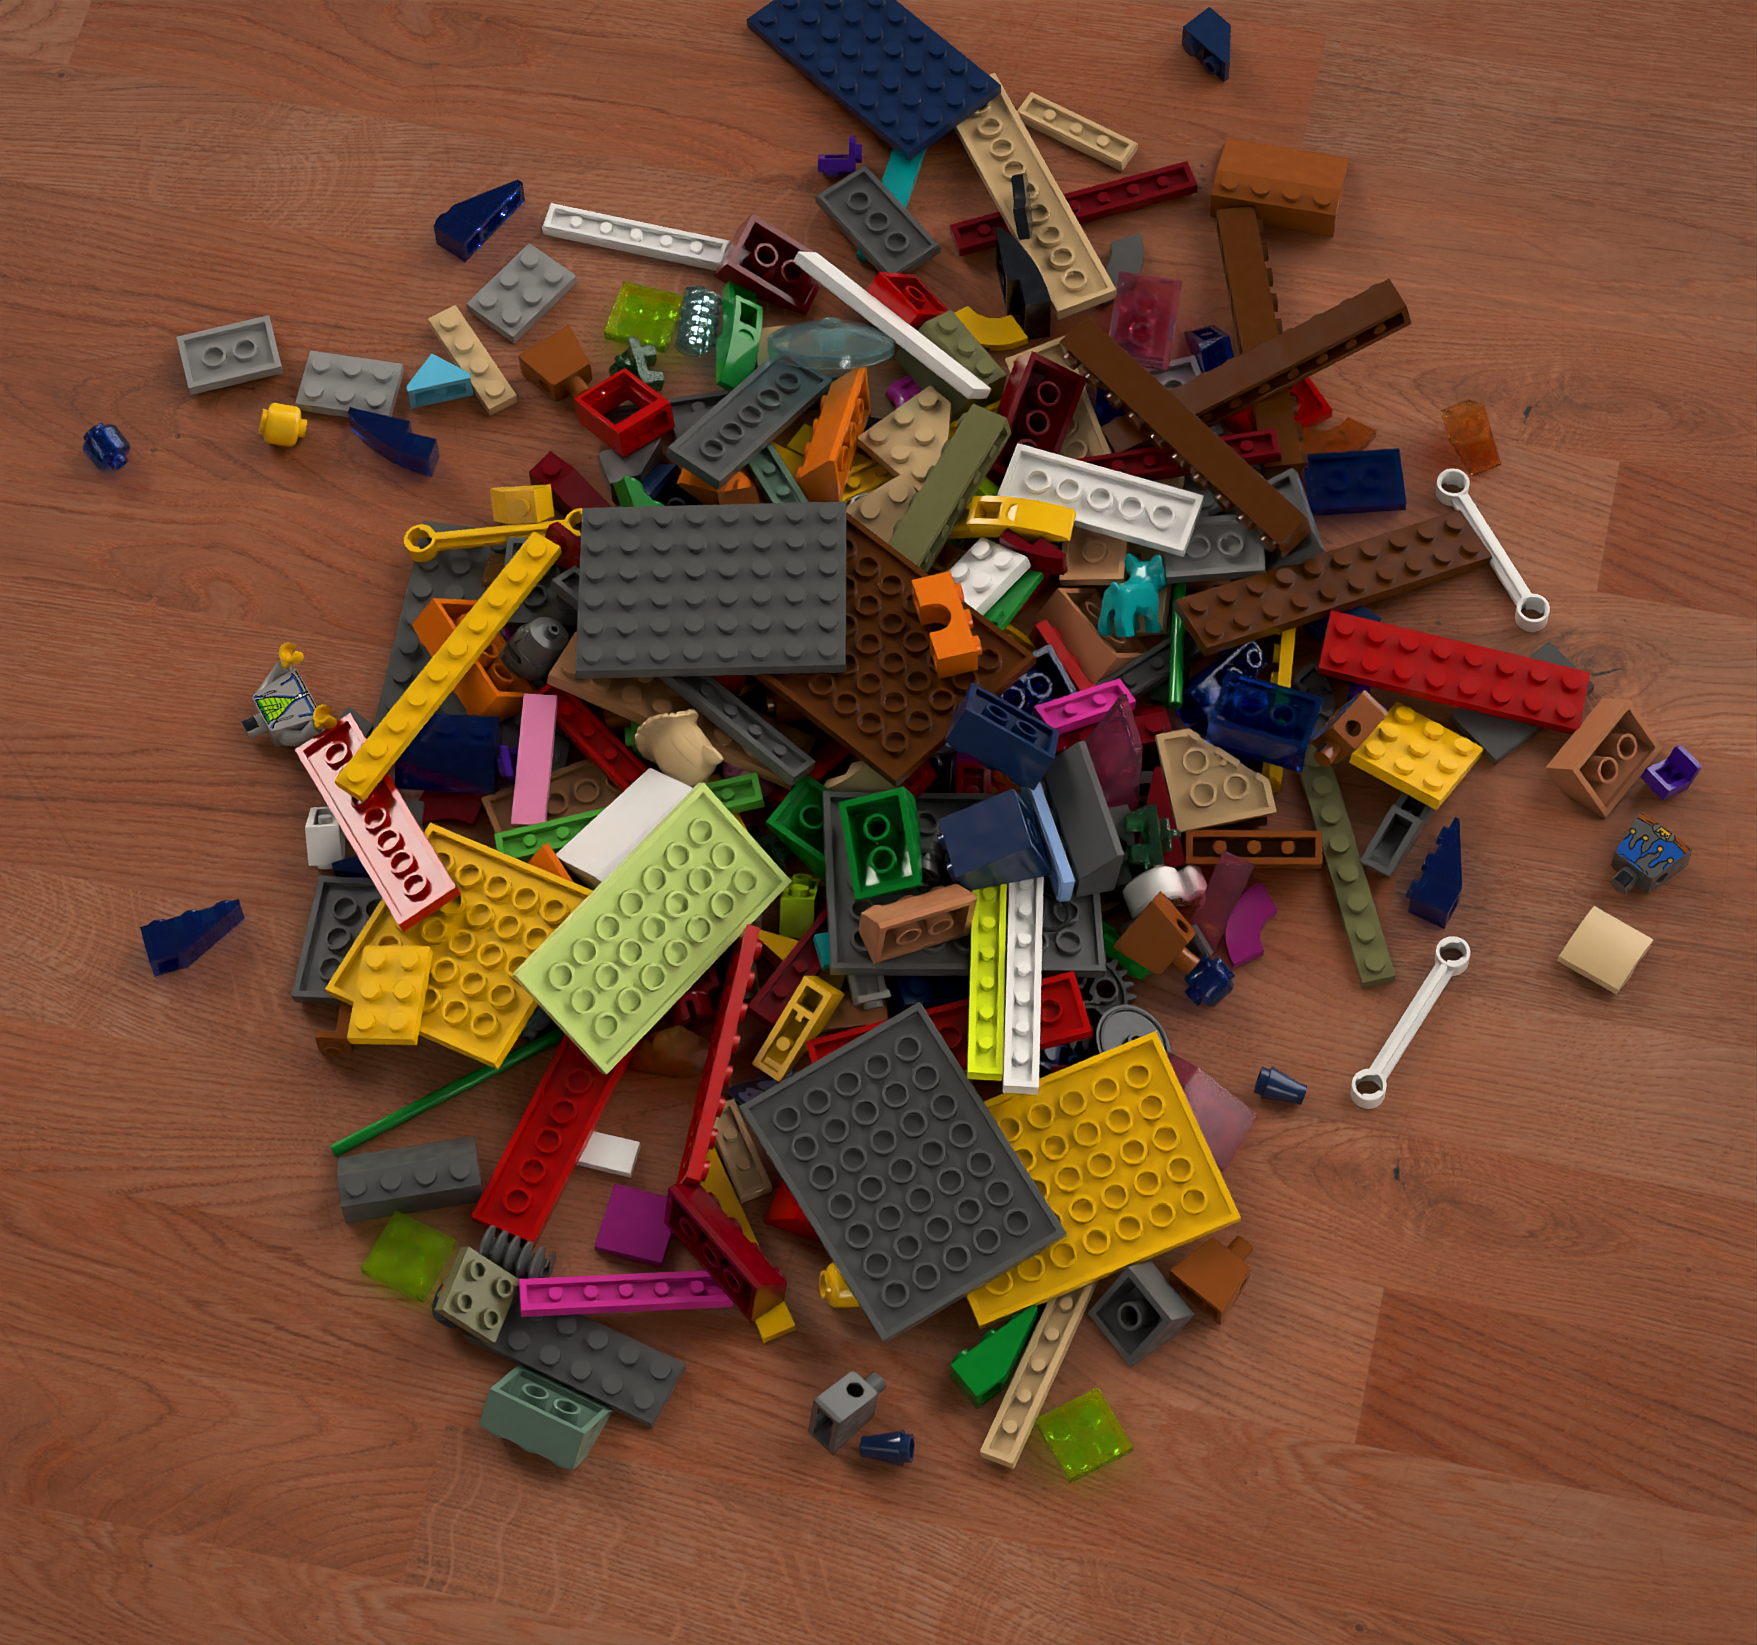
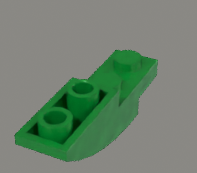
[716,281,763,391]

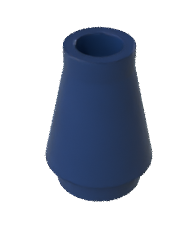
[1254,1066,1307,1105]
[860,1430,915,1466]

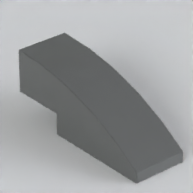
[1360,792,1435,878]

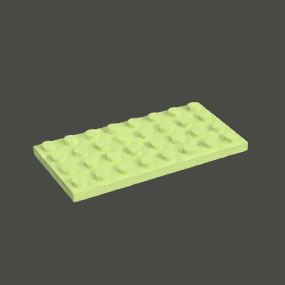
[512,783,792,1074]

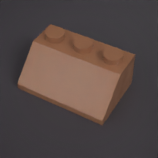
[1035,588,1148,684]
[1545,698,1663,818]
[858,884,977,964]

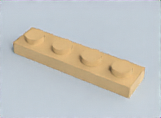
[428,305,518,416]

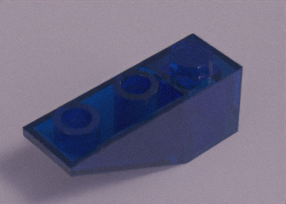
[1168,641,1269,726]
[1406,817,1462,929]
[140,899,245,977]

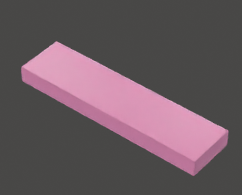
[511,693,559,827]

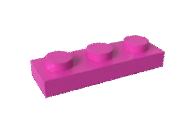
[1032,678,1136,735]

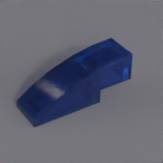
[348,407,440,477]

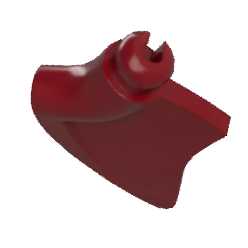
[419,763,499,826]

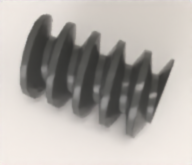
[478,1225,556,1279]

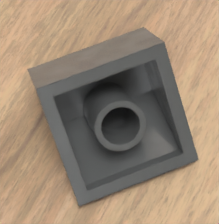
[1088,1261,1195,1366]

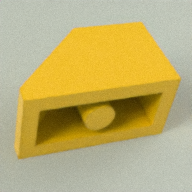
[490,484,555,524]

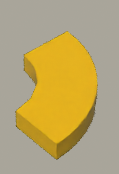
[954,306,1028,351]

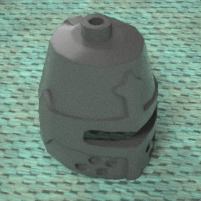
[498,617,570,681]

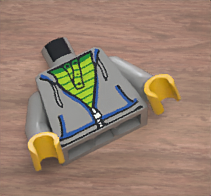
[241,642,337,747]

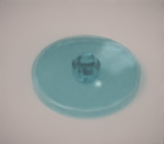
[767,317,896,370]

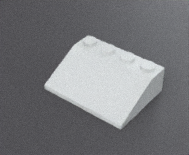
[556,768,693,891]

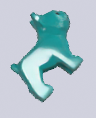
[1098,553,1167,637]

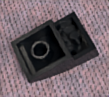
[996,228,1051,340]

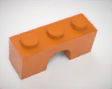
[912,571,982,679]

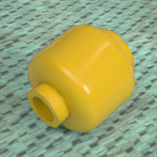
[259,403,307,447]
[819,1262,860,1308]

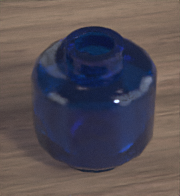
[82,423,131,471]
[1184,957,1235,1007]

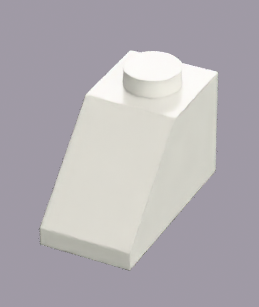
[305,807,345,869]

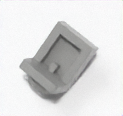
[846,975,891,1011]

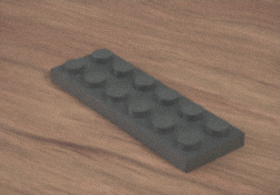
[666,347,832,490]
[464,1285,686,1429]

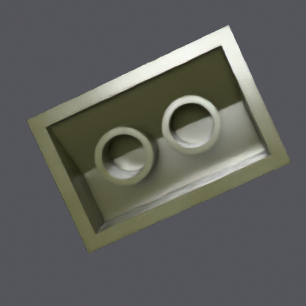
[895,310,1007,423]

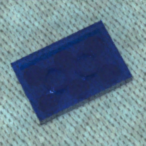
[1303,448,1407,516]

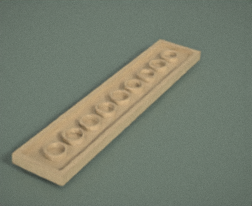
[954,73,1117,320]

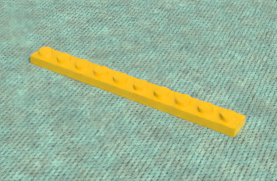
[334,531,562,802]

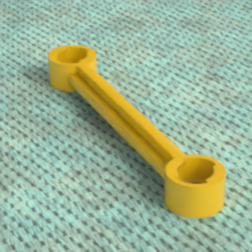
[404,508,582,562]

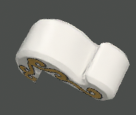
[1123,864,1210,919]

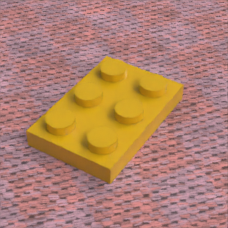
[347,945,433,1045]

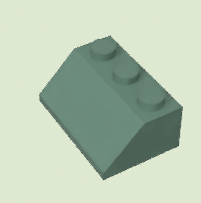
[478,1364,612,1470]

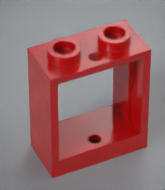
[574,368,675,458]

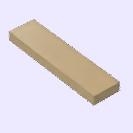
[1017,92,1138,171]

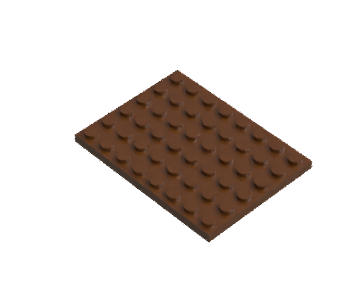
[753,513,1036,788]

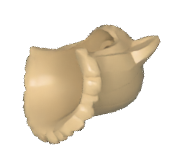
[634,709,723,787]

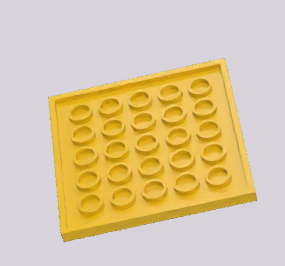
[325,823,593,1070]

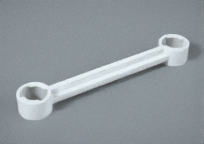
[1435,468,1550,632]
[1350,936,1470,1109]

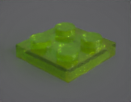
[604,281,684,353]
[361,1210,458,1303]
[1035,1387,1133,1484]

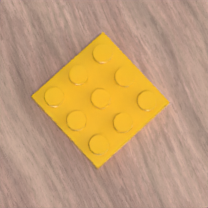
[1349,702,1484,810]

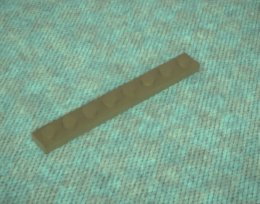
[1292,744,1396,989]

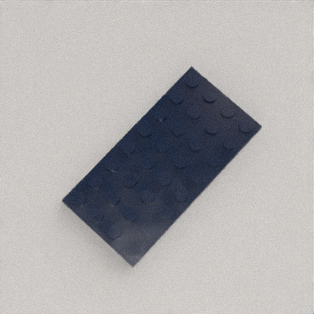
[746,0,1001,161]

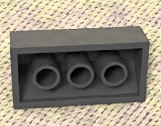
[1040,741,1124,897]
[337,1136,483,1223]

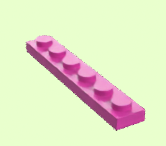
[519,1270,733,1317]

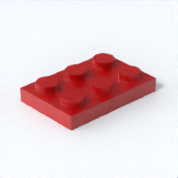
[1224,377,1333,435]

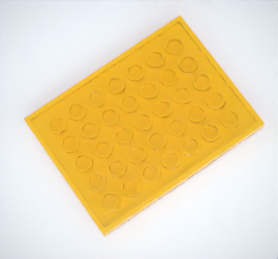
[966,1031,1241,1329]

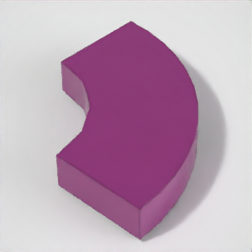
[1225,882,1277,969]

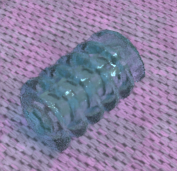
[675,286,723,357]

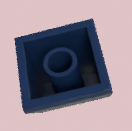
[937,789,1053,891]

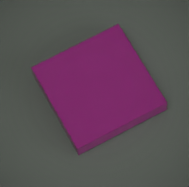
[594,1184,673,1267]

